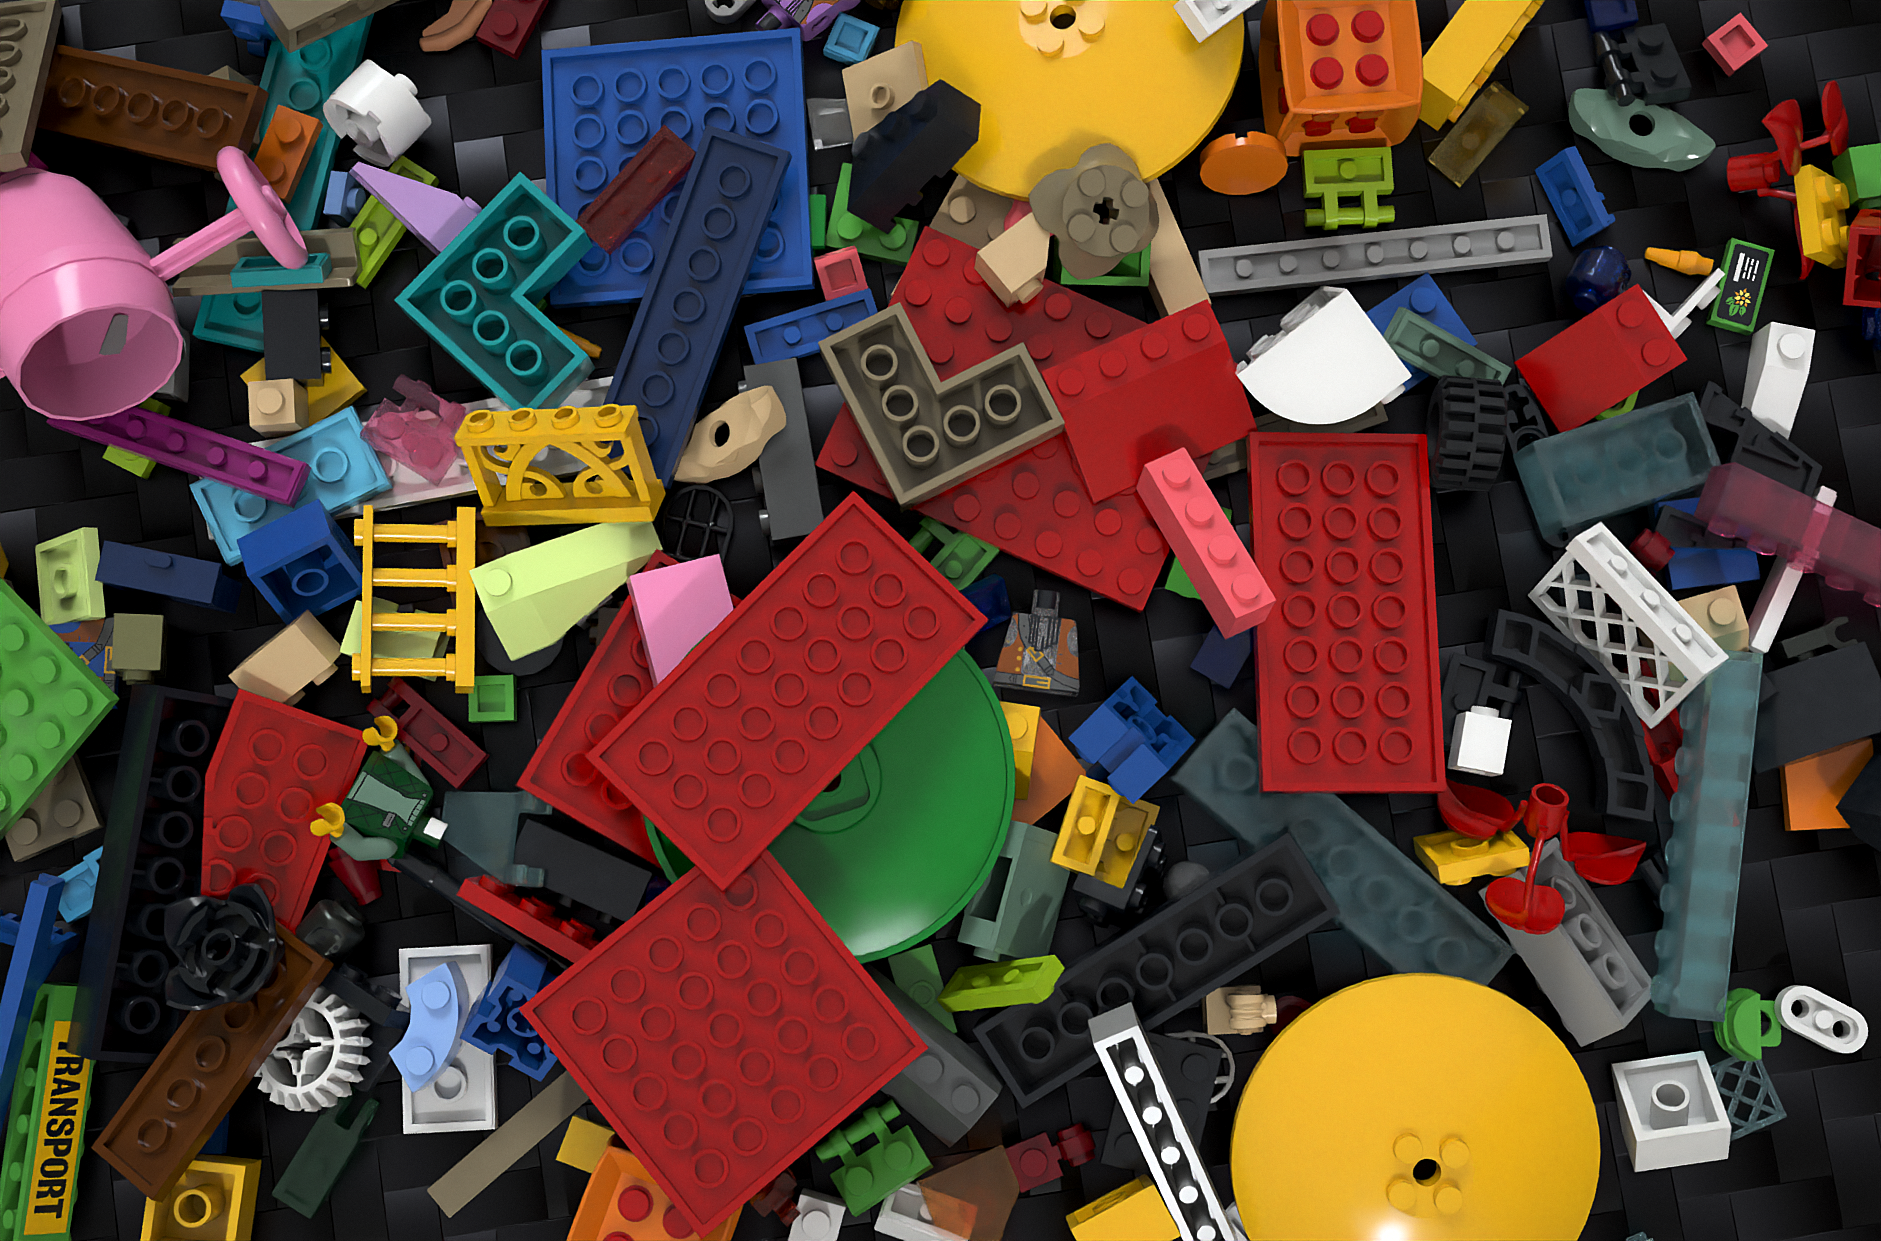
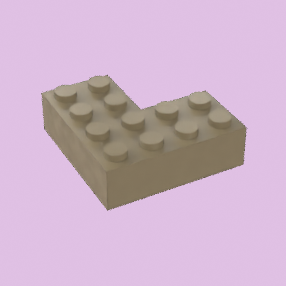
[818,302,1065,513]

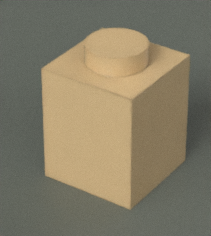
[248,378,309,438]

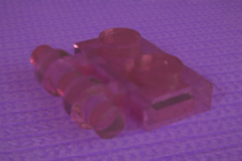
[360,374,467,486]

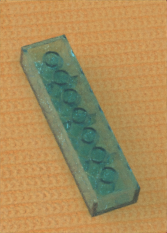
[1169,707,1516,986]

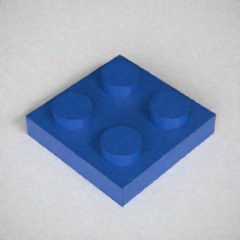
[1365,272,1478,395]

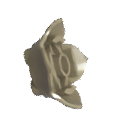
[1028,143,1159,280]

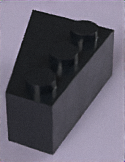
[847,79,981,234]

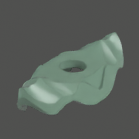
[1568,88,1716,171]

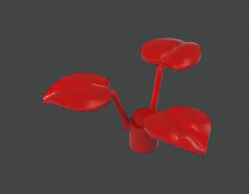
[1727,80,1849,280]
[1437,778,1646,935]

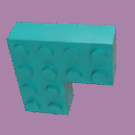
[394,172,595,411]

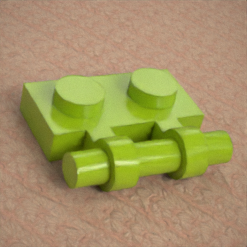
[1301,147,1395,230]

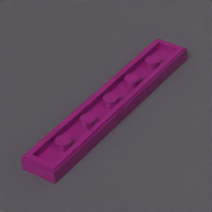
[46,406,311,509]

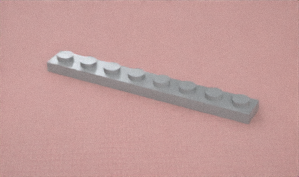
[1196,214,1553,297]

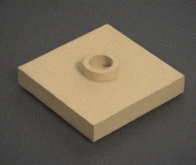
[842,40,928,141]

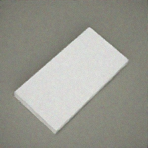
[399,944,498,1134]

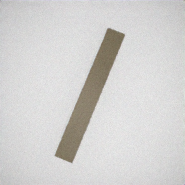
[427,1070,590,1218]

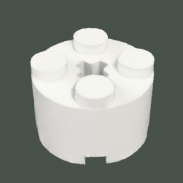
[323,59,432,167]

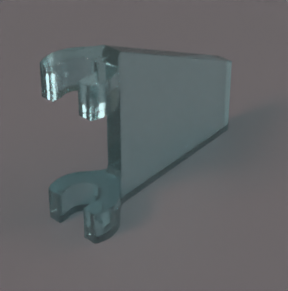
[442,791,552,888]

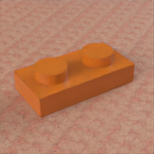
[254,104,323,204]

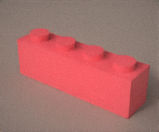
[1136,447,1276,640]

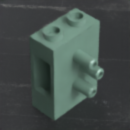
[957,820,1070,962]

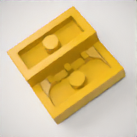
[1049,775,1160,889]

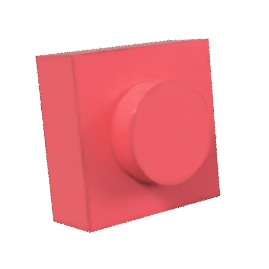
[1702,12,1768,77]
[813,245,868,301]

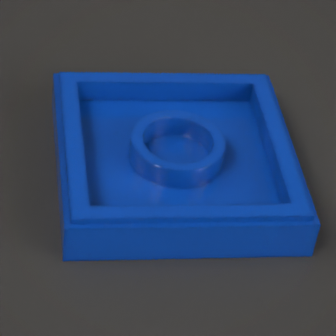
[1654,496,1760,592]

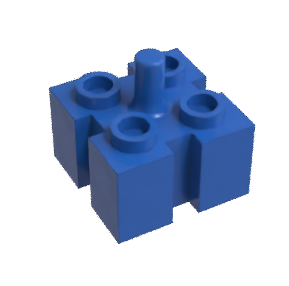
[1068,676,1196,804]
[460,943,566,1082]

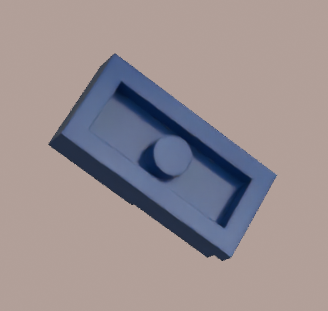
[1535,146,1615,247]

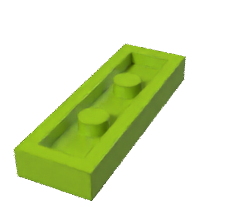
[348,155,440,289]
[937,955,1065,1012]

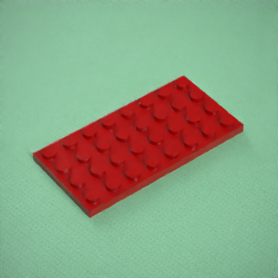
[1246,432,1446,793]
[585,491,989,892]

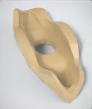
[674,386,786,485]

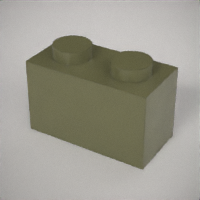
[111,613,169,685]

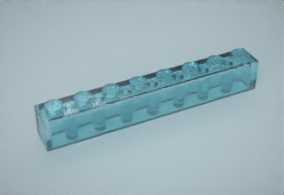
[1650,649,1763,1022]

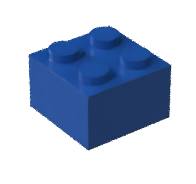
[237,499,363,625]

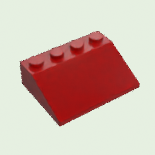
[1040,299,1258,504]

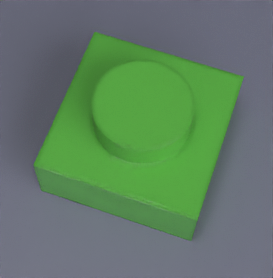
[468,675,517,723]

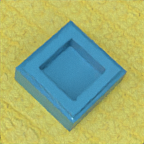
[823,12,880,66]

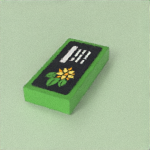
[1706,238,1775,336]

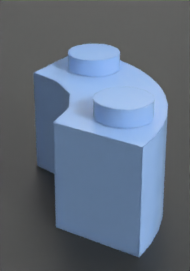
[389,961,469,1093]

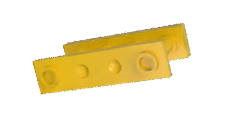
[352,505,475,693]

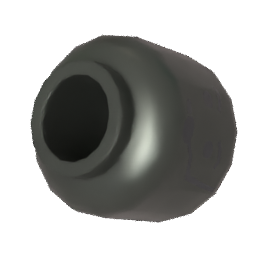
[295,898,365,966]

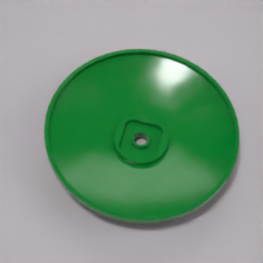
[643,631,1015,964]

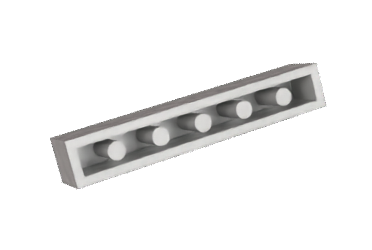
[1088,1002,1238,1241]

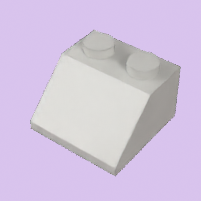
[1611,1051,1731,1172]

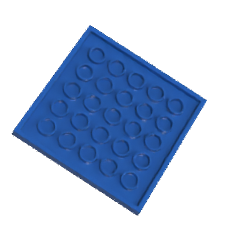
[541,28,815,309]

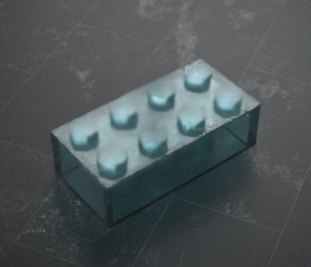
[1512,392,1726,539]

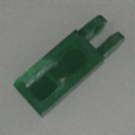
[271,1085,380,1219]

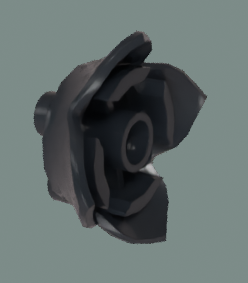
[163,883,285,1011]

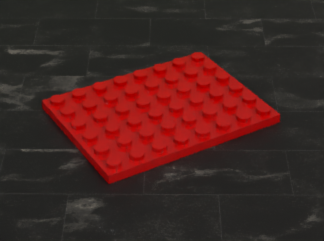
[815,226,1243,613]

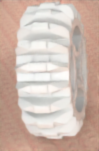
[254,986,373,1112]

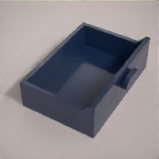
[95,540,242,614]

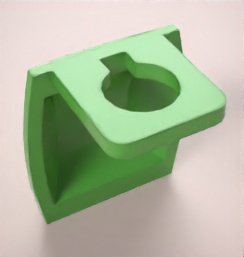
[1713,988,1781,1062]

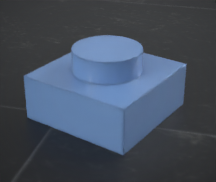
[324,171,366,227]

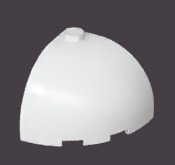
[1235,286,1412,424]

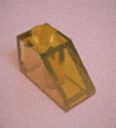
[1427,81,1529,187]

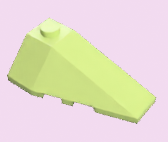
[469,521,664,661]

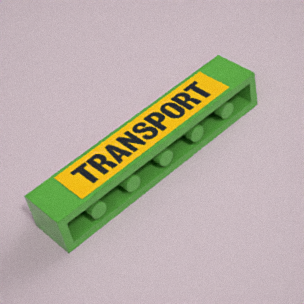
[0,982,96,1241]

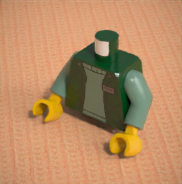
[310,716,449,861]

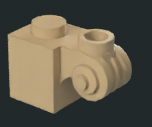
[1201,984,1277,1035]

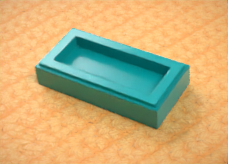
[230,253,332,288]

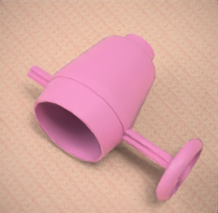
[0,146,308,421]

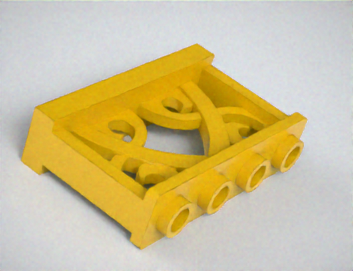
[454,404,666,526]

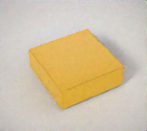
[556,1114,616,1173]

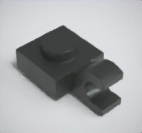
[1768,616,1858,665]

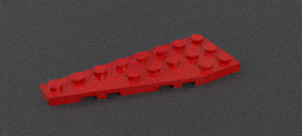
[201,688,368,955]

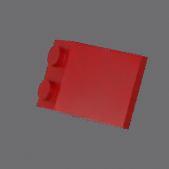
[1514,283,1688,437]

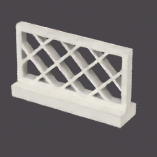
[1528,522,1729,729]

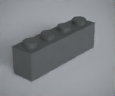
[738,358,824,547]

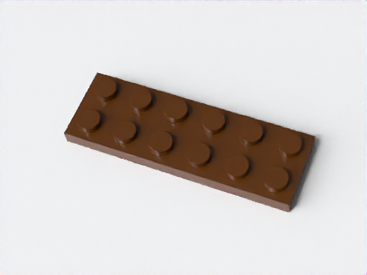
[35,44,269,173]
[91,919,334,1203]

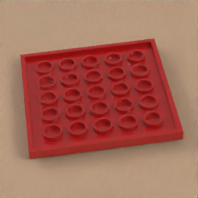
[519,848,929,1240]

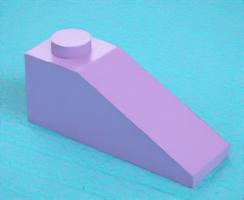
[349,162,482,256]

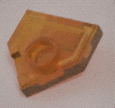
[916,1145,1020,1241]

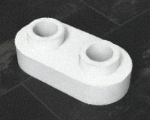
[1774,985,1868,1053]

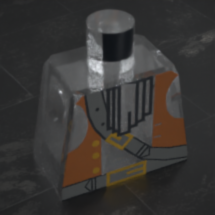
[992,590,1080,697]

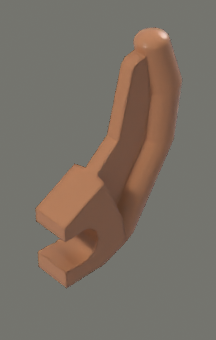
[419,0,494,52]

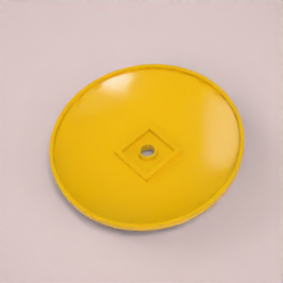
[894,0,1245,202]
[1229,973,1601,1241]

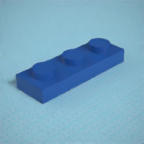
[743,288,878,365]

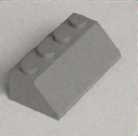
[1478,837,1658,1047]

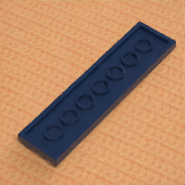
[600,125,792,489]

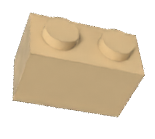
[228,609,341,706]

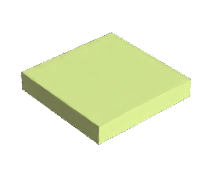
[35,527,106,625]

